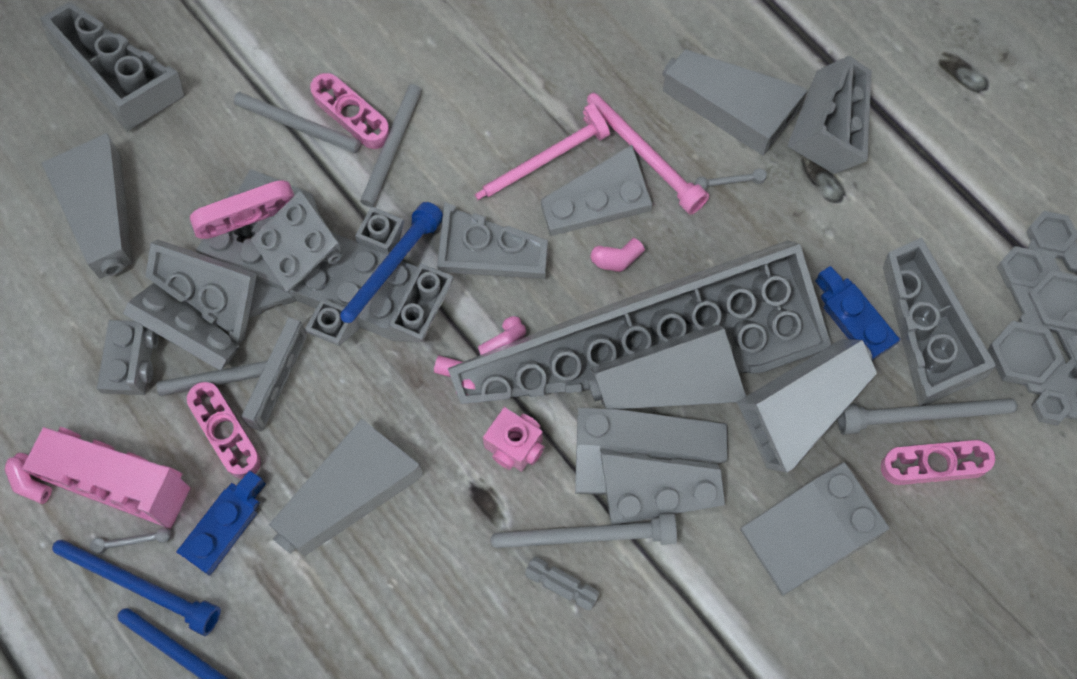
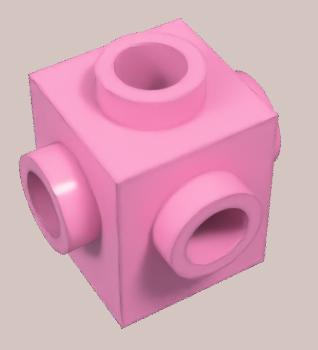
[483,407,545,472]

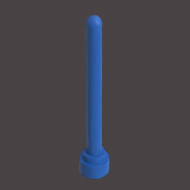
[340,202,443,323]
[52,540,221,636]
[118,608,229,679]

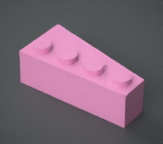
[22,427,191,529]

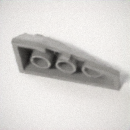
[575,408,727,495]

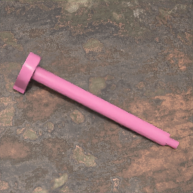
[474,103,610,200]

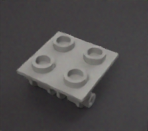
[251,190,341,293]

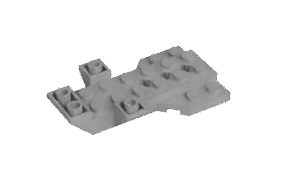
[196,169,454,346]

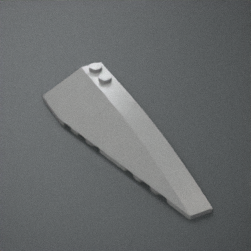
[448,240,831,404]

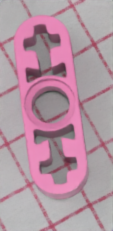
[310,73,390,149]
[190,180,295,239]
[187,382,261,479]
[881,440,995,485]

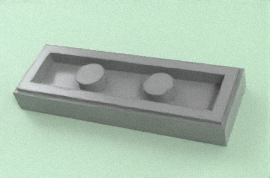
[241,317,308,431]

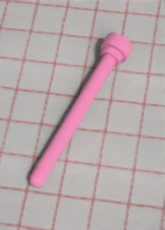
[587,93,709,215]

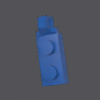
[815,266,900,361]
[176,470,266,576]

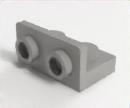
[97,320,159,395]

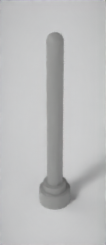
[837,398,1018,435]
[490,513,677,548]

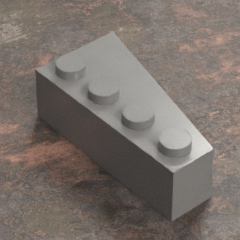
[40,1,184,131]

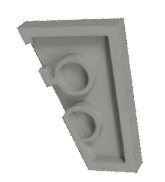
[123,283,240,371]
[600,448,725,525]

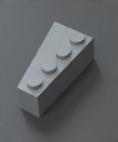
[883,237,996,406]

